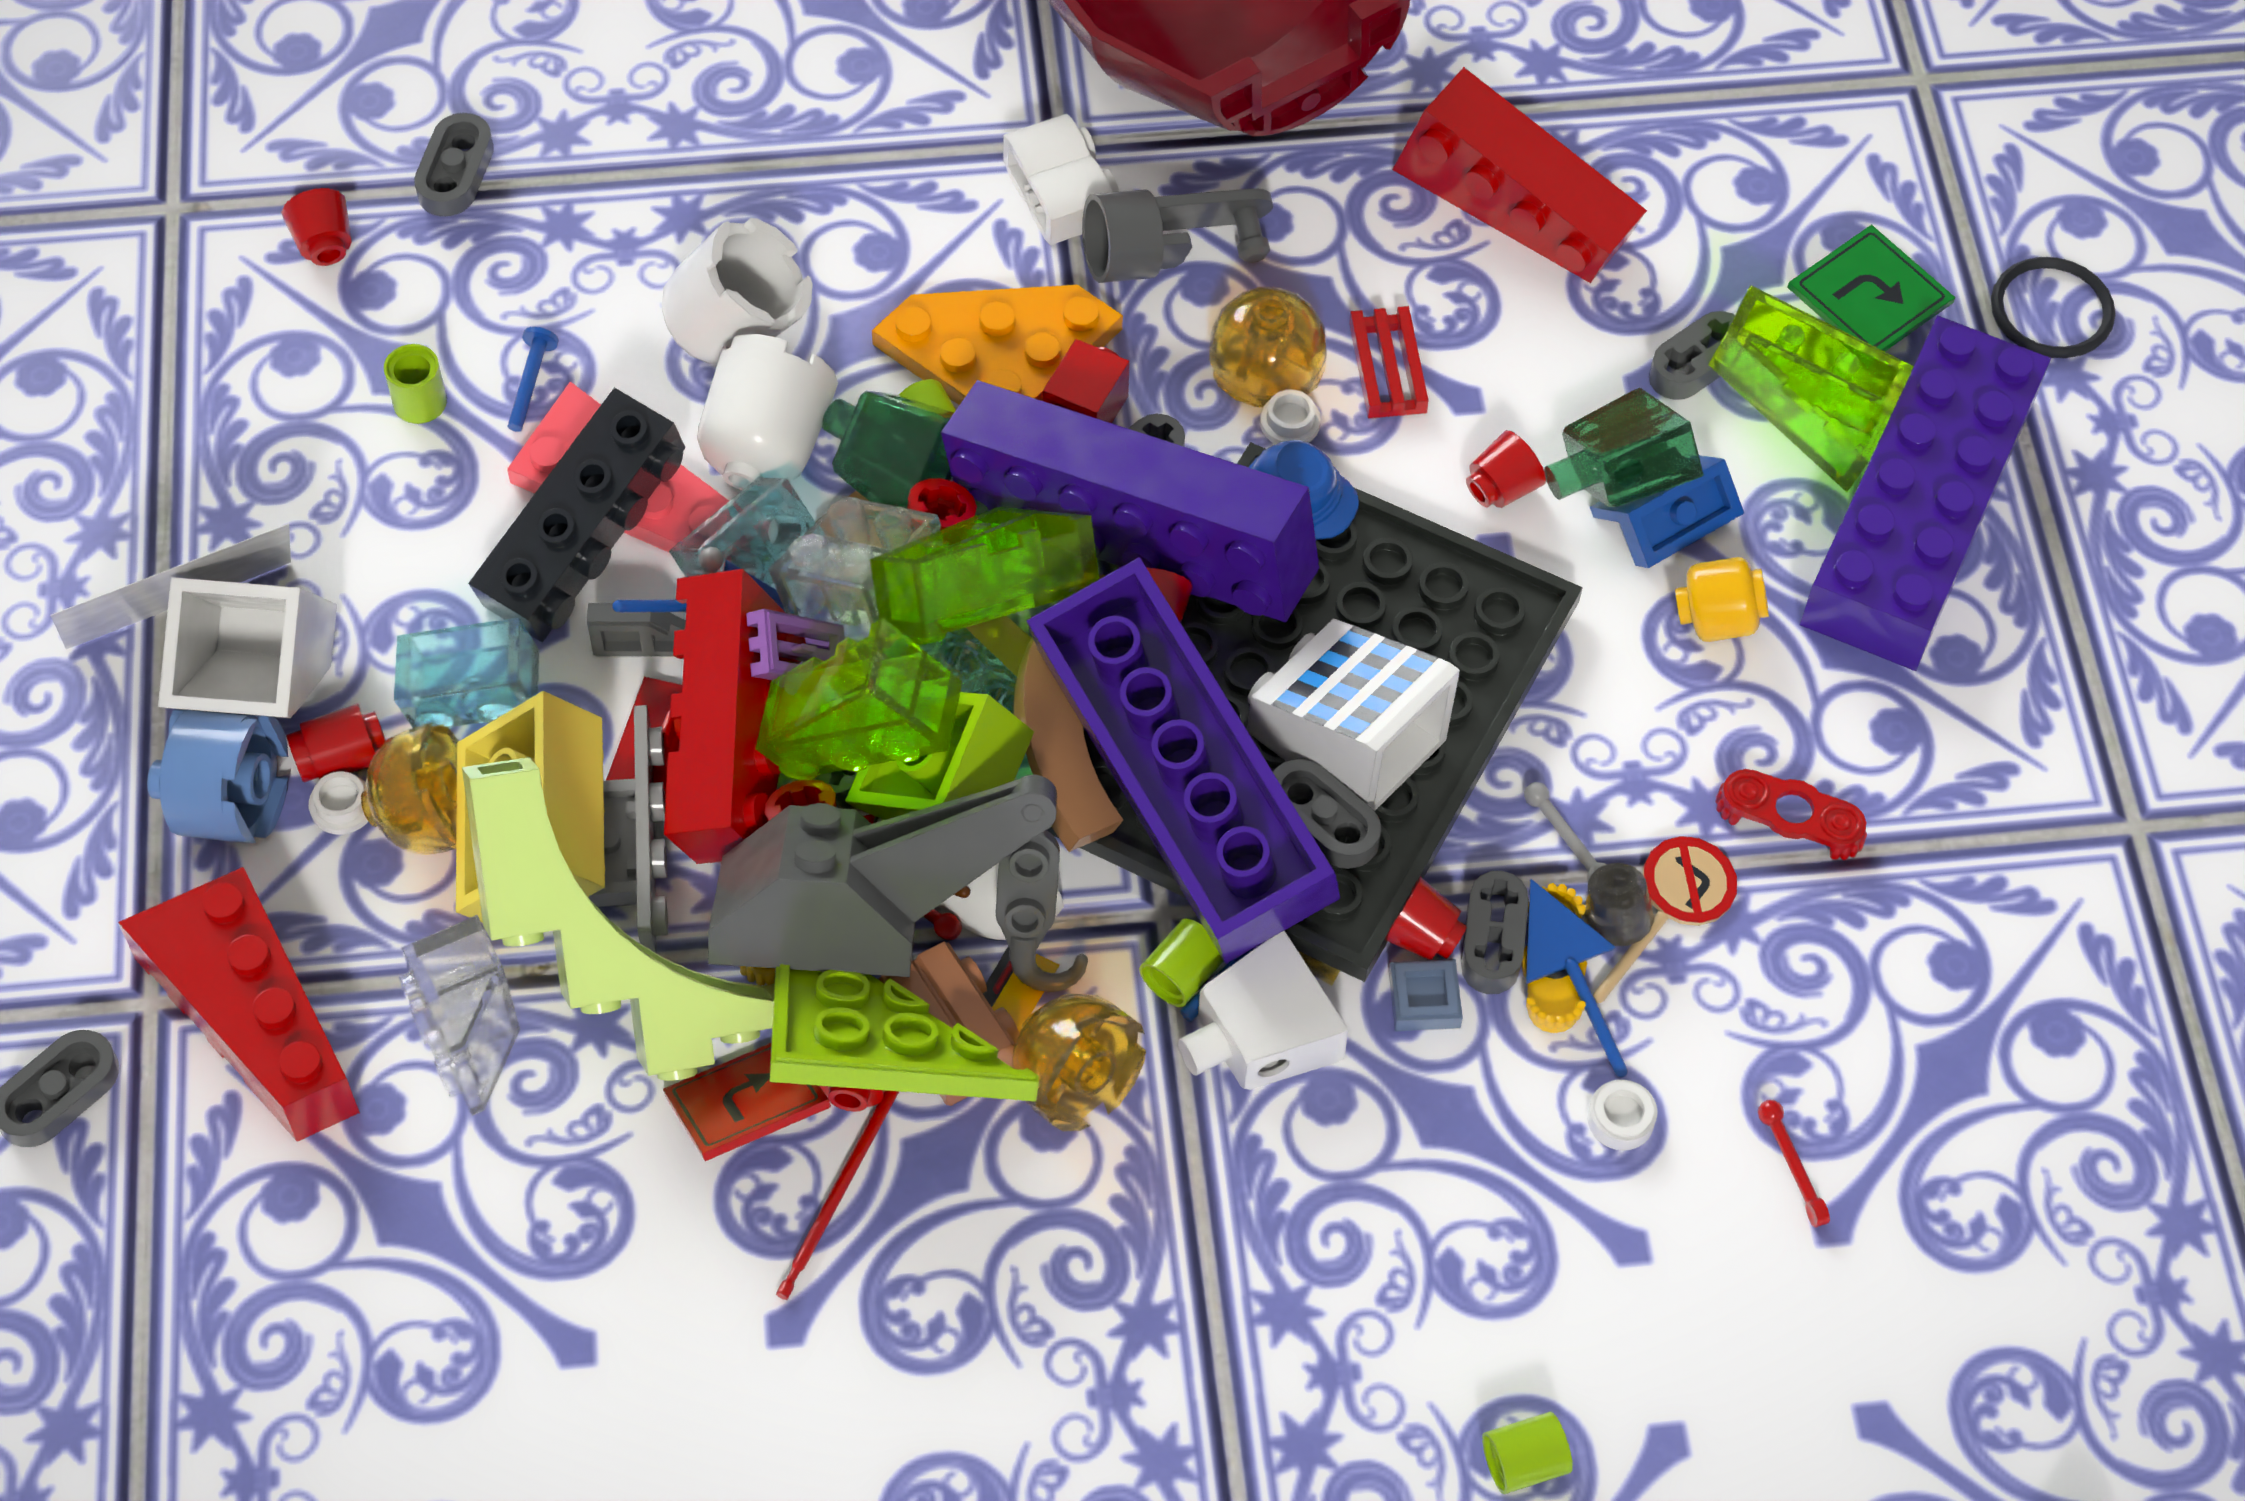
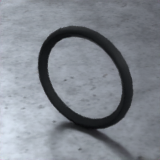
[1991,257,2116,358]

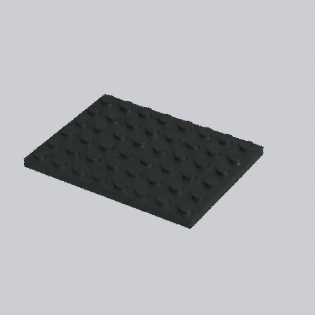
[1047,442,1583,982]

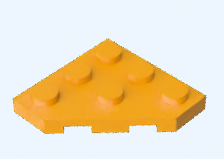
[872,285,1123,405]

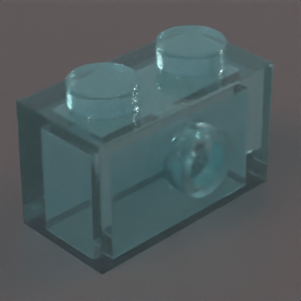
[394,617,539,733]

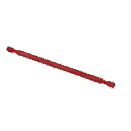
[776,1090,900,1300]

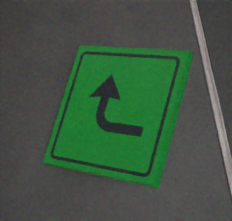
[1787,224,1956,362]

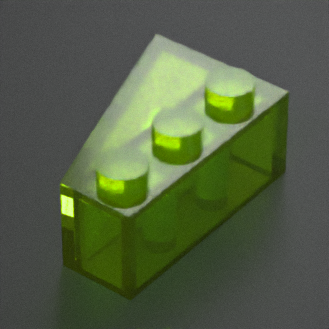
[1708,285,1914,492]
[869,507,1099,644]
[755,618,963,780]

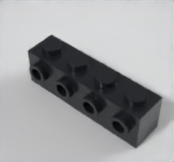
[468,387,686,643]

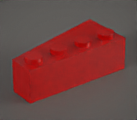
[1392,67,1647,283]
[664,569,806,864]
[118,867,360,1142]

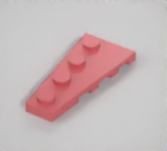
[507,382,752,572]

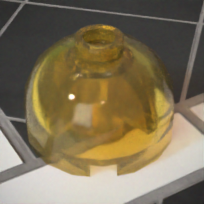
[1209,287,1327,407]
[361,722,459,855]
[1012,994,1146,1131]

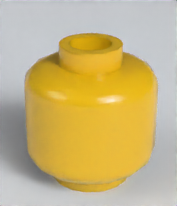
[1675,557,1769,642]

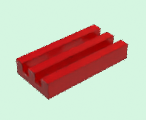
[1349,306,1429,419]

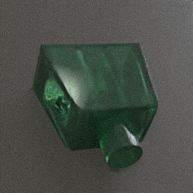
[1544,387,1704,507]
[822,391,954,525]

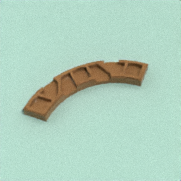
[1014,574,1123,852]

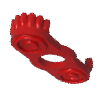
[1715,769,1867,860]

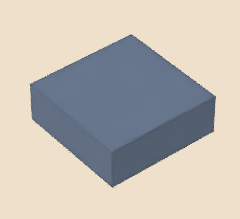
[1389,959,1463,1031]

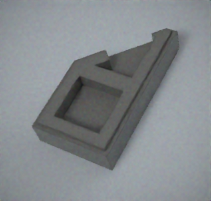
[587,603,686,657]

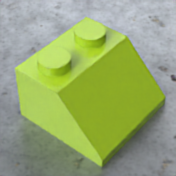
[846,686,1034,820]

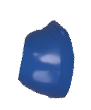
[1249,440,1359,540]

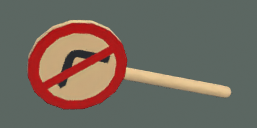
[1593,836,1737,1003]

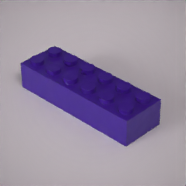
[1800,315,2051,671]
[941,380,1319,623]
[1026,557,1340,964]

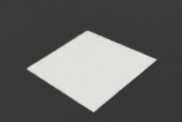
[50,523,291,650]

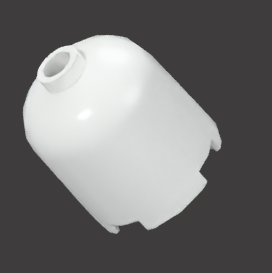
[662,218,813,364]
[697,334,838,491]

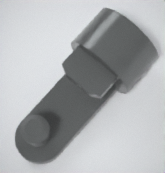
[1082,188,1273,283]

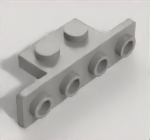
[588,705,668,953]

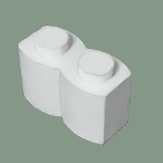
[1003,113,1119,245]

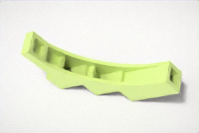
[462,757,774,1081]

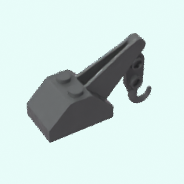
[708,775,1088,993]

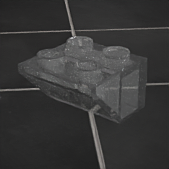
[768,496,941,650]
[398,915,520,1116]

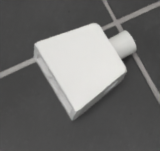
[1177,931,1349,1090]

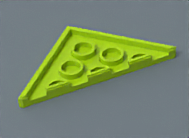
[769,964,1039,1101]

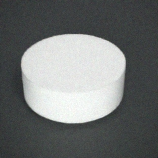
[1587,1079,1657,1150]

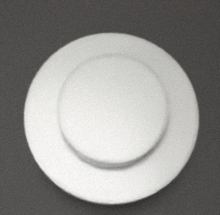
[1260,389,1321,444]
[309,771,375,835]

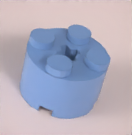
[147,709,288,843]

